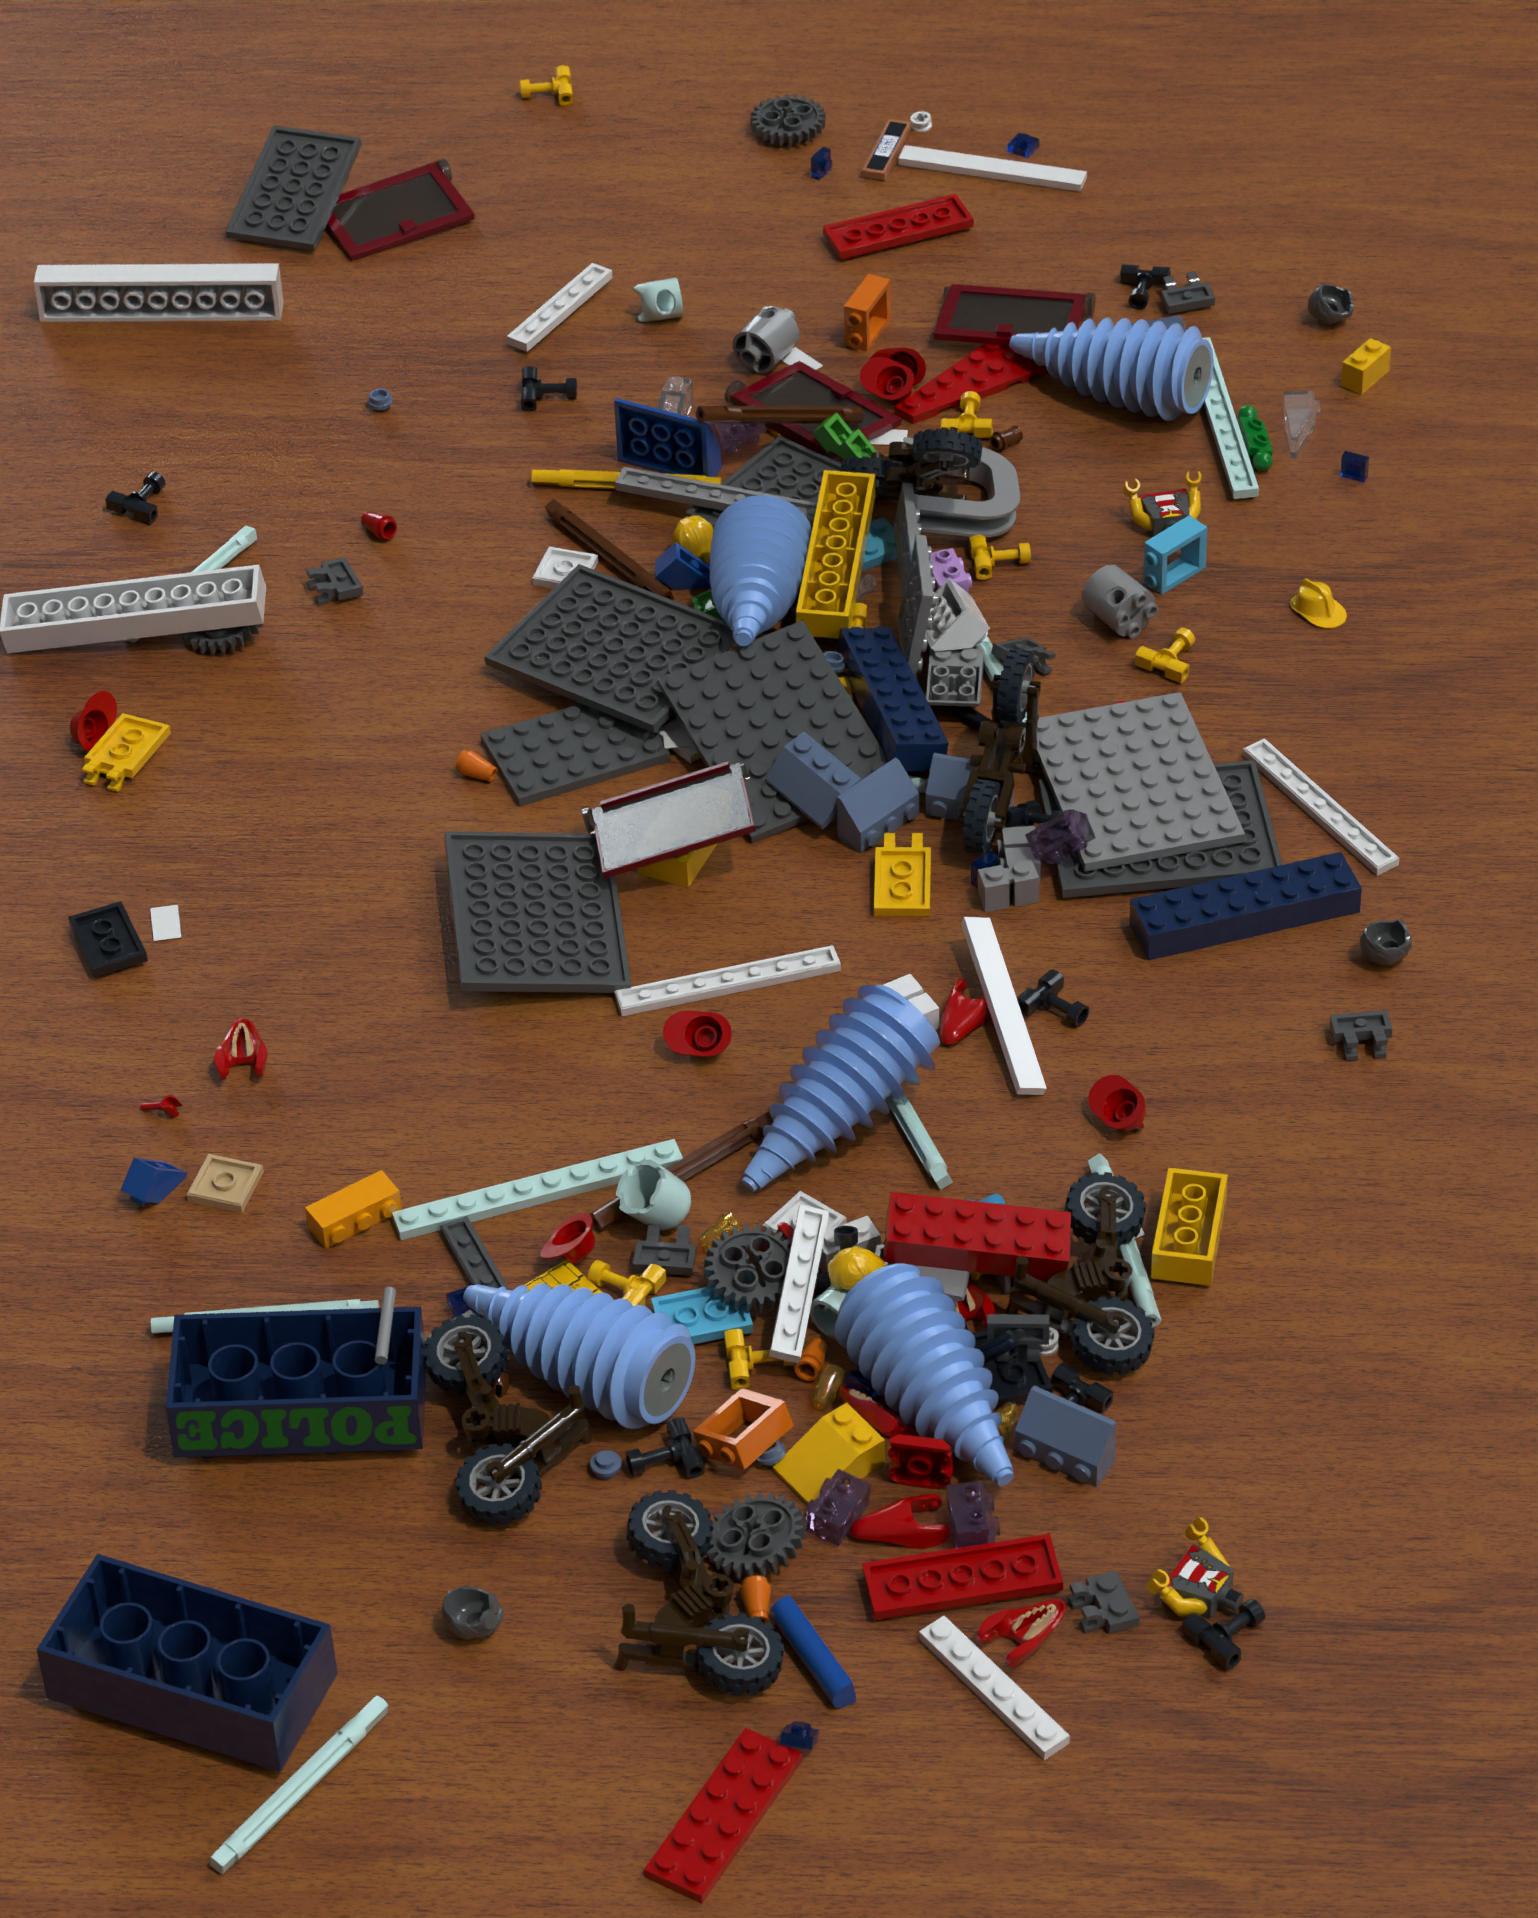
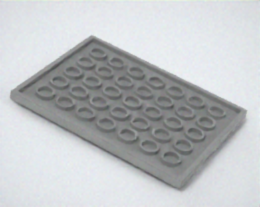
[1025,692,1245,872]

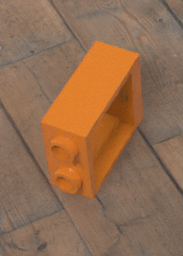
[844,274,891,351]
[692,1388,794,1470]

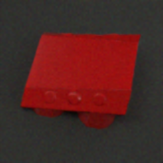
[888,1434,954,1490]

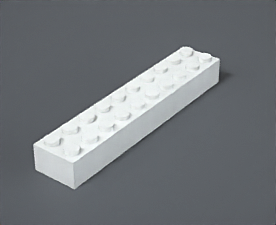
[34,264,284,322]
[0,565,266,653]

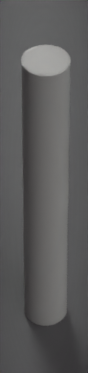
[375,1287,396,1364]

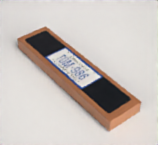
[862,119,911,181]

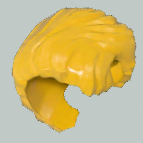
[671,515,713,565]
[828,1246,886,1291]

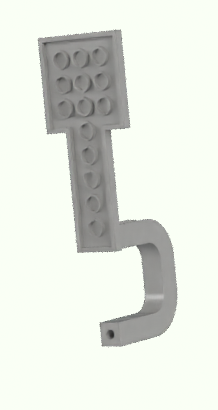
[894,437,1020,677]

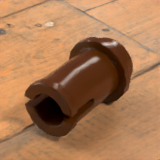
[990,425,1023,451]

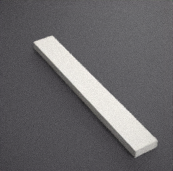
[898,145,1087,192]
[1243,738,1399,876]
[961,917,1047,1095]
[615,945,841,1016]

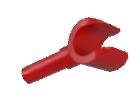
[140,1095,182,1118]

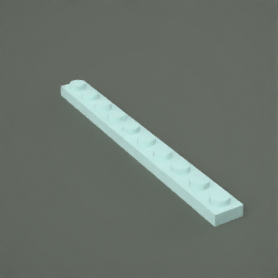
[1202,337,1259,499]
[392,1139,683,1240]

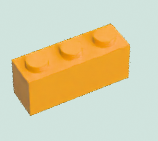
[305,1170,402,1249]

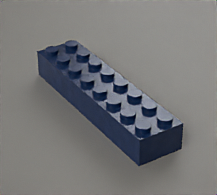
[836,626,949,771]
[1129,852,1362,961]

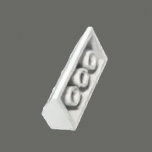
[925,578,990,651]

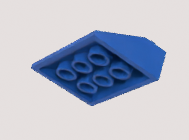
[614,398,722,477]

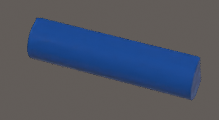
[769,1595,857,1708]

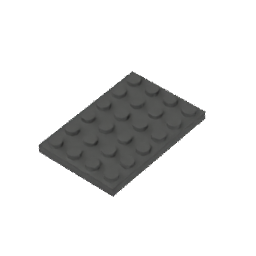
[225,125,362,251]
[686,436,841,529]
[480,704,670,807]

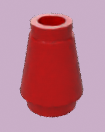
[361,512,397,540]

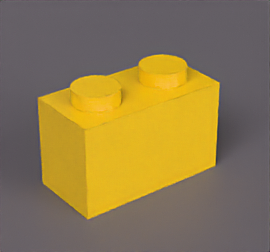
[1341,338,1391,395]

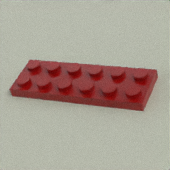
[823,194,974,260]
[862,1533,1063,1620]
[644,1727,803,1904]

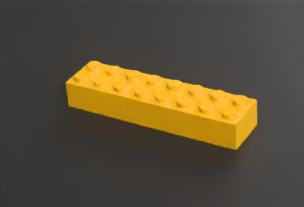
[796,470,875,639]

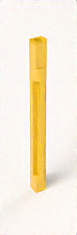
[531,469,722,489]

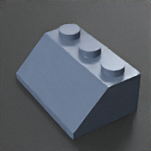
[765,731,861,829]
[926,753,1014,821]
[837,758,919,853]
[1015,1385,1116,1487]

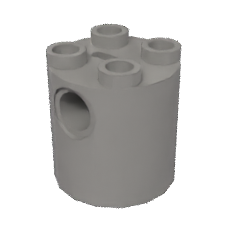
[732,306,800,374]
[1082,565,1159,639]

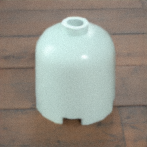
[616,1159,691,1231]

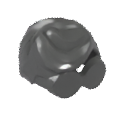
[1308,283,1354,324]
[1360,919,1412,965]
[442,1586,504,1639]

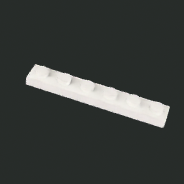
[507,263,612,352]
[769,1204,829,1364]
[919,1616,1070,1760]

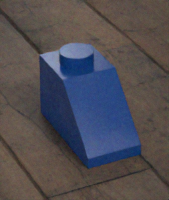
[655,543,711,590]
[121,1158,188,1206]

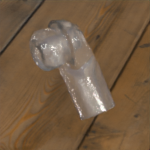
[856,575,877,603]

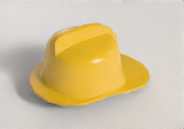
[1290,579,1347,629]

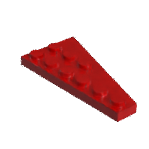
[894,344,1048,424]

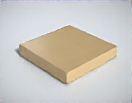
[186,1154,264,1213]

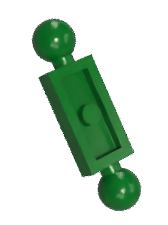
[1238,405,1273,472]

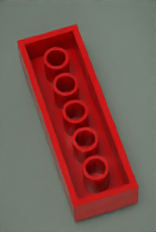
[883,1192,1071,1280]

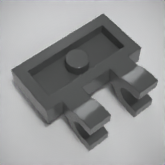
[1161,271,1215,314]
[306,557,363,606]
[991,637,1056,674]
[1330,1010,1392,1061]
[633,1224,697,1276]
[987,1314,1049,1362]
[1068,1571,1140,1634]

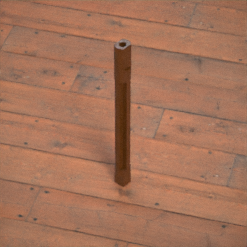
[696,406,865,424]
[545,499,674,601]
[589,1112,773,1231]

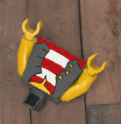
[1122,471,1202,537]
[1146,1517,1244,1619]

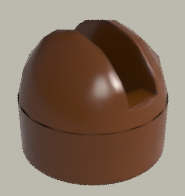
[489,1373,510,1396]

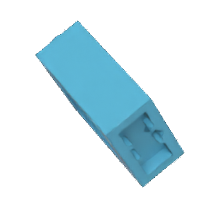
[1143,515,1208,595]

